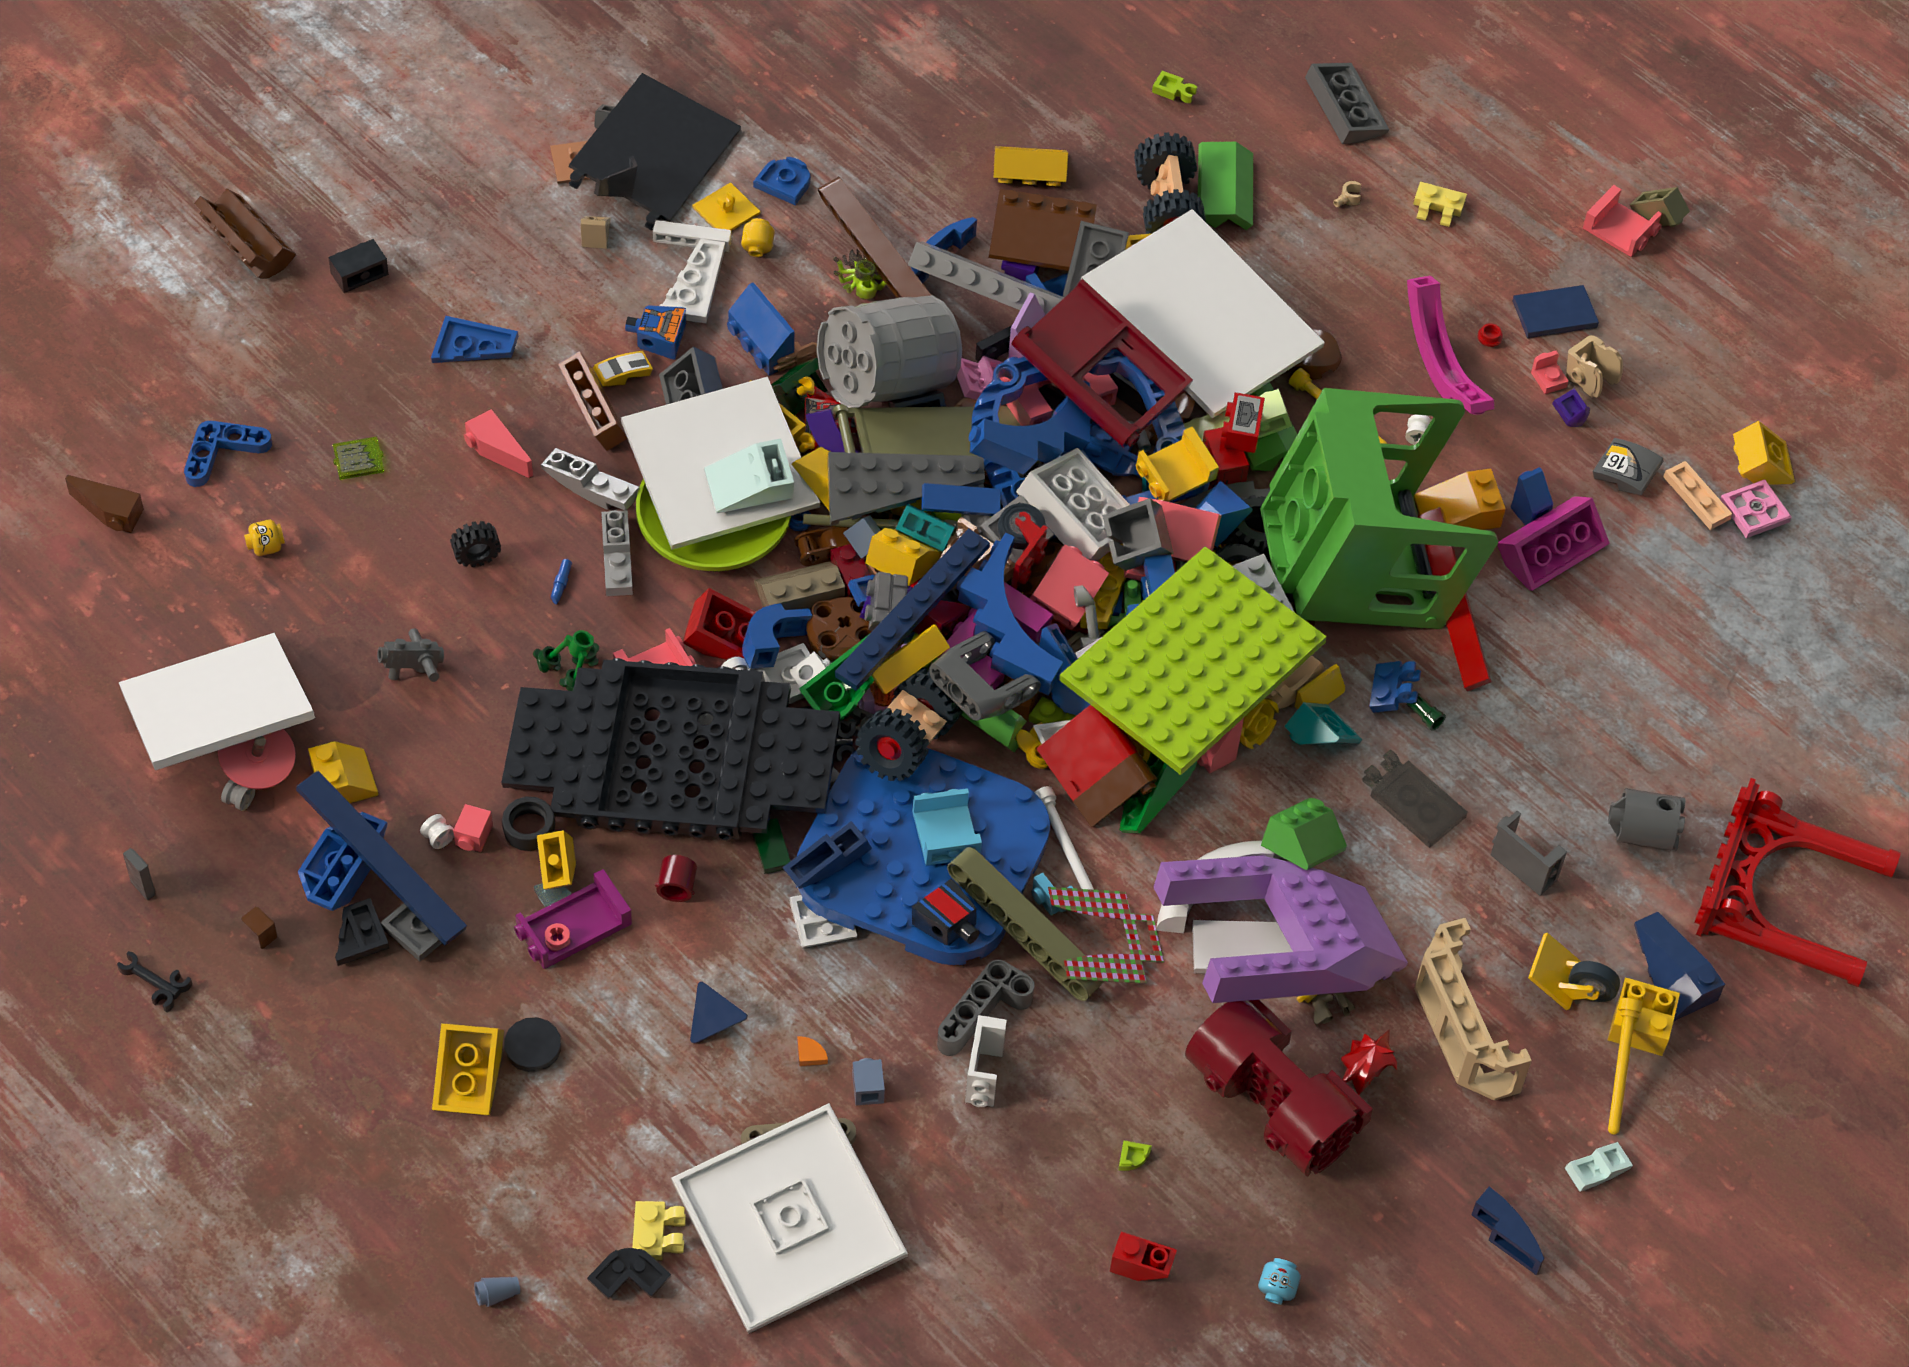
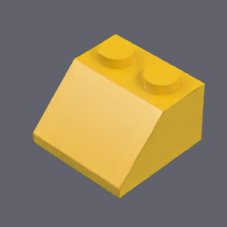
[1733,421,1795,485]
[308,741,378,803]

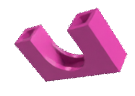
[937,582,1053,690]

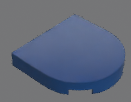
[753,157,811,205]

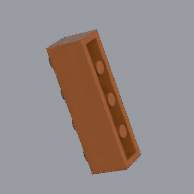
[558,351,628,451]

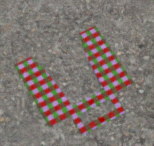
[1048,887,1164,983]

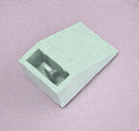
[704,439,794,513]

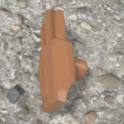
[774,342,818,371]

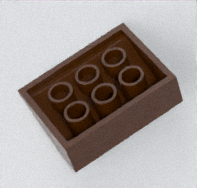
[988,189,1097,271]

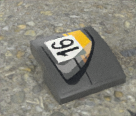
[1593,438,1664,495]

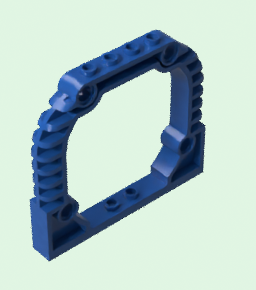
[971,349,1210,539]

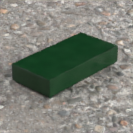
[752,818,790,874]

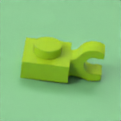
[1029,696,1076,725]

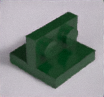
[771,358,828,415]

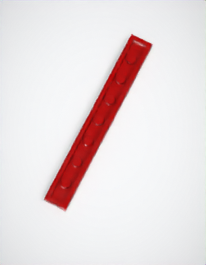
[1417,507,1492,692]

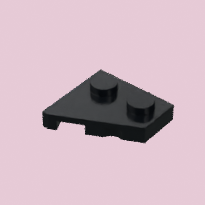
[335,898,389,966]

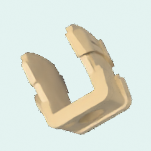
[1566,335,1623,398]

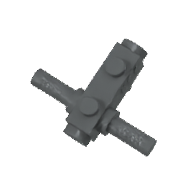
[377,628,444,682]

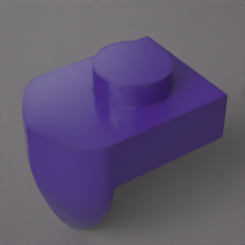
[1552,388,1590,427]

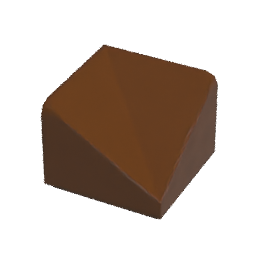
[241,906,277,949]

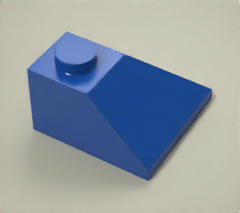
[1195,481,1253,548]

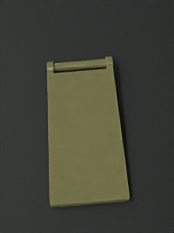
[833,404,1040,464]

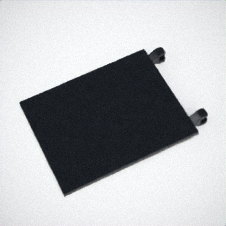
[569,73,741,230]

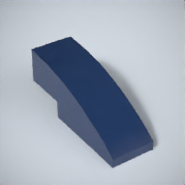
[783,821,872,889]
[1471,1186,1544,1275]

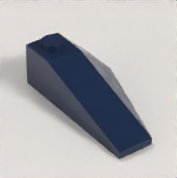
[1634,912,1725,1022]

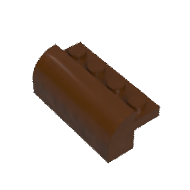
[194,189,296,279]

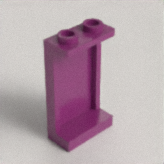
[514,869,632,969]

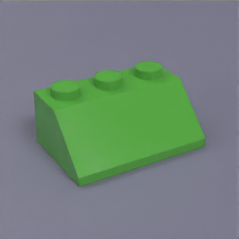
[1261,798,1347,870]

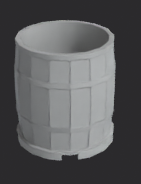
[817,295,962,408]

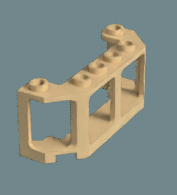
[1414,918,1532,1100]

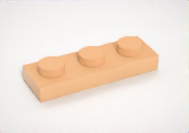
[1663,461,1732,530]

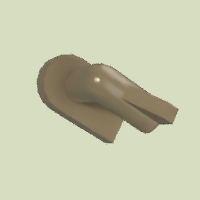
[1311,992,1355,1026]

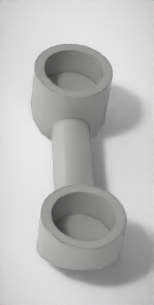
[1074,585,1099,649]

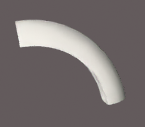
[1156,841,1274,933]

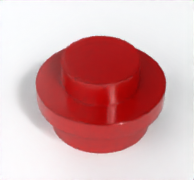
[1477,323,1503,347]

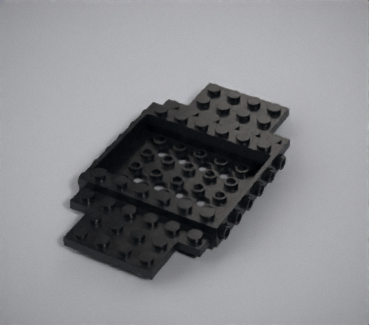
[501,658,841,841]

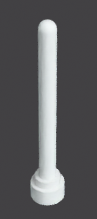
[1034,786,1094,890]

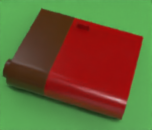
[1036,705,1158,827]

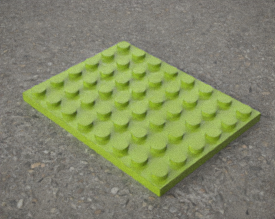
[1060,546,1327,775]

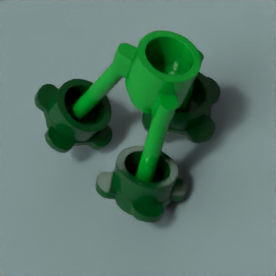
[533,630,600,691]

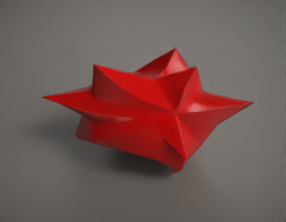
[1341,1029,1397,1095]

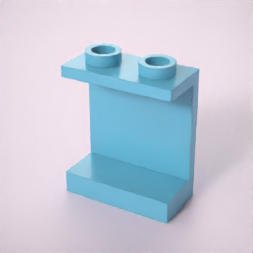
[912,789,982,866]

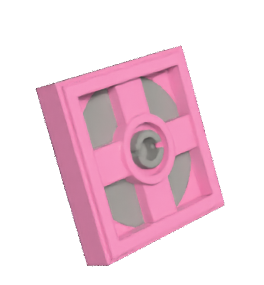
[1720,480,1792,538]

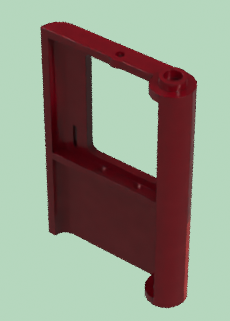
[1011,278,1193,448]

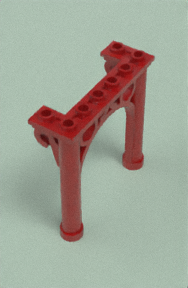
[1694,778,1901,987]

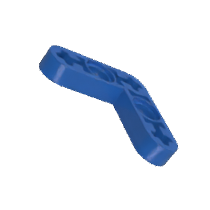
[184,421,272,487]

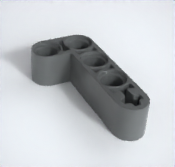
[937,960,1034,1056]

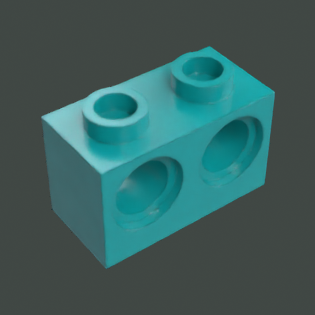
[896,504,955,552]

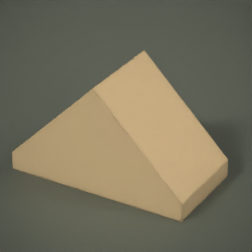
[581,216,611,249]

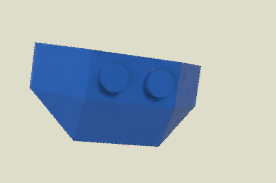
[1039,623,1090,715]
[298,812,388,911]

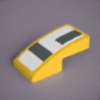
[593,351,653,386]

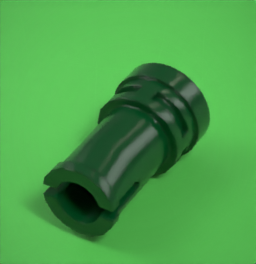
[1406,693,1446,731]

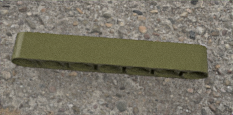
[947,847,1104,1001]

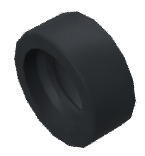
[502,797,555,851]

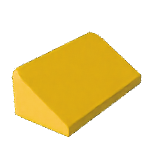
[1295,664,1345,709]

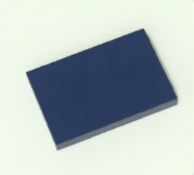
[1512,285,1599,338]

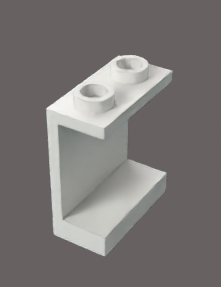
[965,1015,1007,1107]

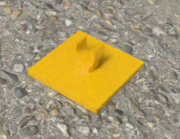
[692,182,761,231]

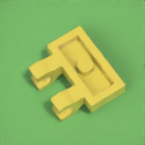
[1413,182,1467,227]
[632,1201,686,1260]

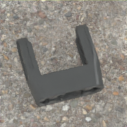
[929,631,1041,721]

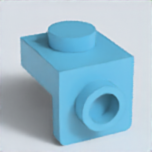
[1031,873,1073,915]

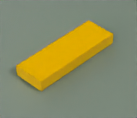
[872,625,950,694]

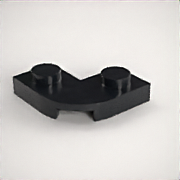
[587,1248,671,1300]

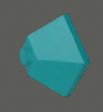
[1284,702,1363,745]

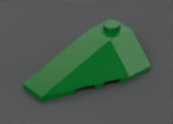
[799,635,898,721]
[1119,752,1198,833]

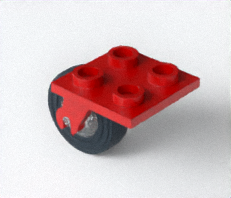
[998,503,1048,589]

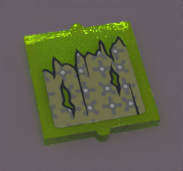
[333,436,384,480]

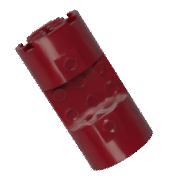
[1185,999,1373,1177]

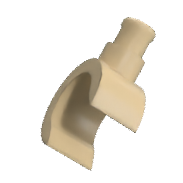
[1333,181,1361,207]

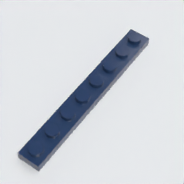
[835,528,990,691]

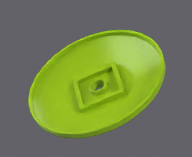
[636,479,792,571]

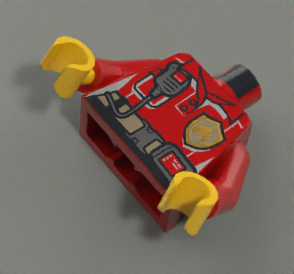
[797,377,857,453]

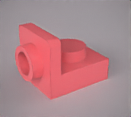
[1531,351,1569,394]

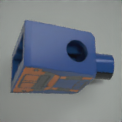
[625,305,687,360]

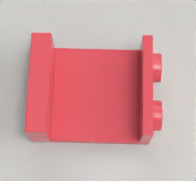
[1583,185,1662,257]
[1029,544,1109,631]
[613,628,696,666]

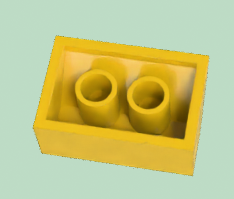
[993,146,1068,186]

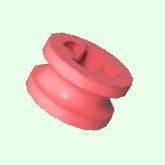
[545,923,570,952]

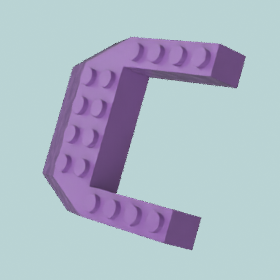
[1154,855,1408,1003]

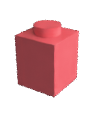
[453,804,493,852]

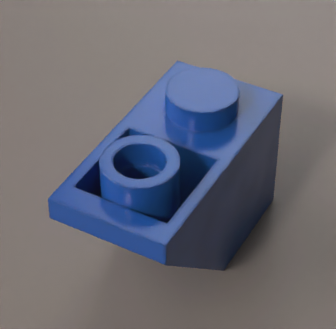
[1511,467,1553,526]

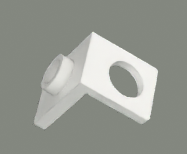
[789,652,831,687]

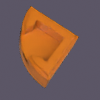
[797,1036,828,1066]

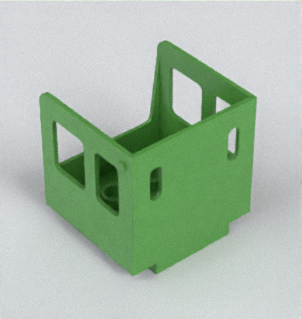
[1260,388,1498,629]

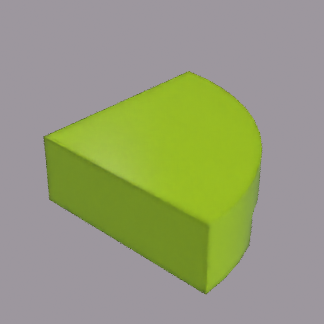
[1119,1141,1152,1171]

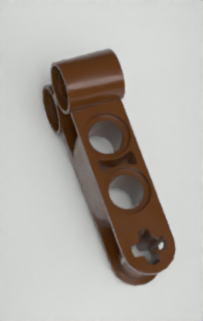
[794,510,893,567]

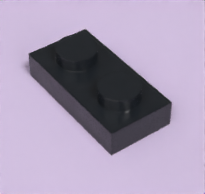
[975,325,1012,363]

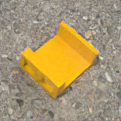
[1136,426,1219,502]

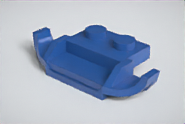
[1083,421,1142,479]

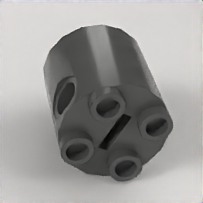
[1608,788,1685,851]

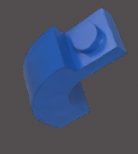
[742,603,813,669]

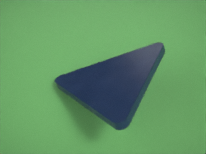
[690,982,748,1044]

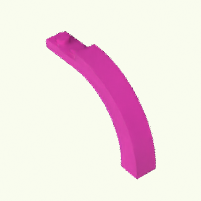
[1407,275,1494,415]

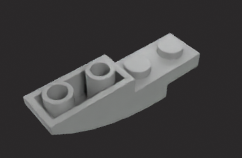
[541,448,640,511]
[601,510,633,596]

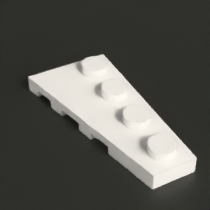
[660,239,725,323]

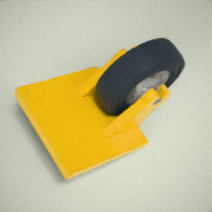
[1528,933,1620,1010]

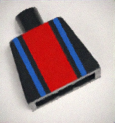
[912,878,980,945]

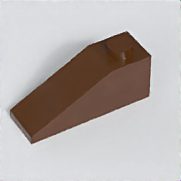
[65,475,144,533]

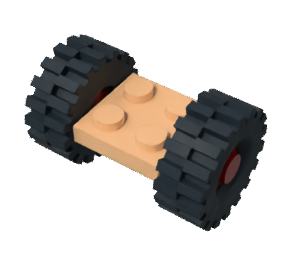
[1134,132,1206,234]
[855,667,963,781]

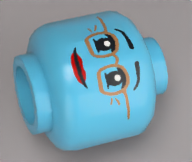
[1258,1258,1301,1305]

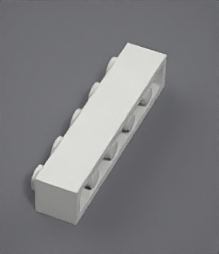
[653,220,731,252]

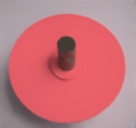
[218,729,295,789]

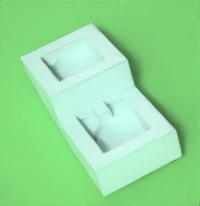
[1565,1142,1633,1192]

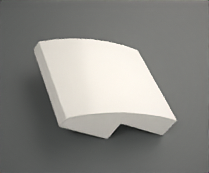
[789,895,857,948]

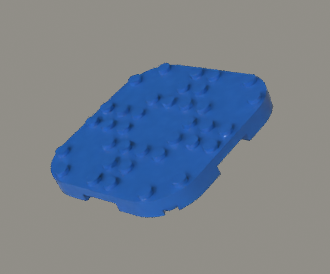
[796,748,1050,965]

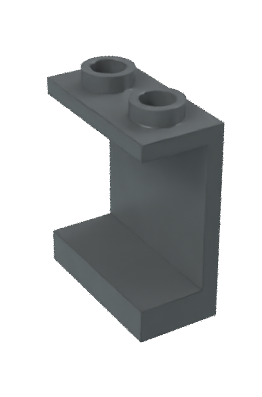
[1491,811,1567,896]

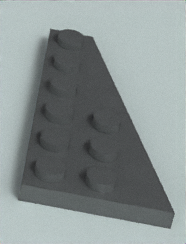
[827,452,985,526]

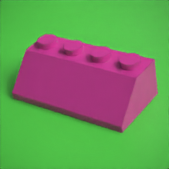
[1497,496,1610,591]

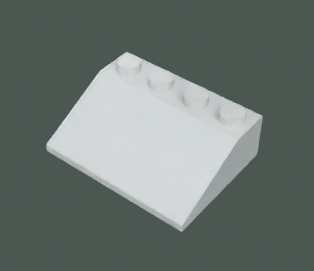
[1016,448,1130,561]

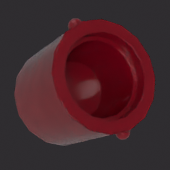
[655,855,697,902]

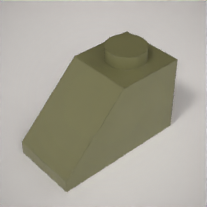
[1629,187,1690,227]

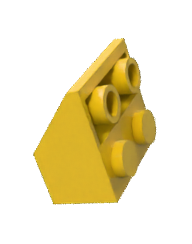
[1607,977,1680,1056]

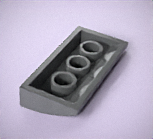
[1305,63,1389,144]

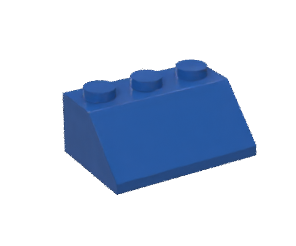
[727,282,795,376]

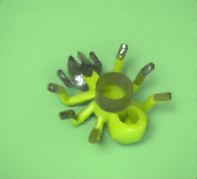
[833,249,886,300]

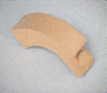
[1266,656,1326,708]

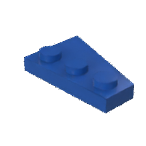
[431,316,519,363]

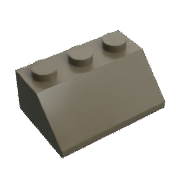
[754,562,845,613]

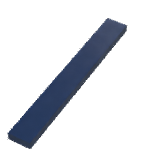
[296,771,467,946]

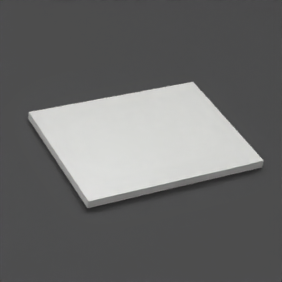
[1081,209,1325,418]

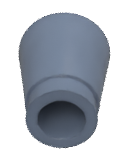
[474,1277,520,1307]

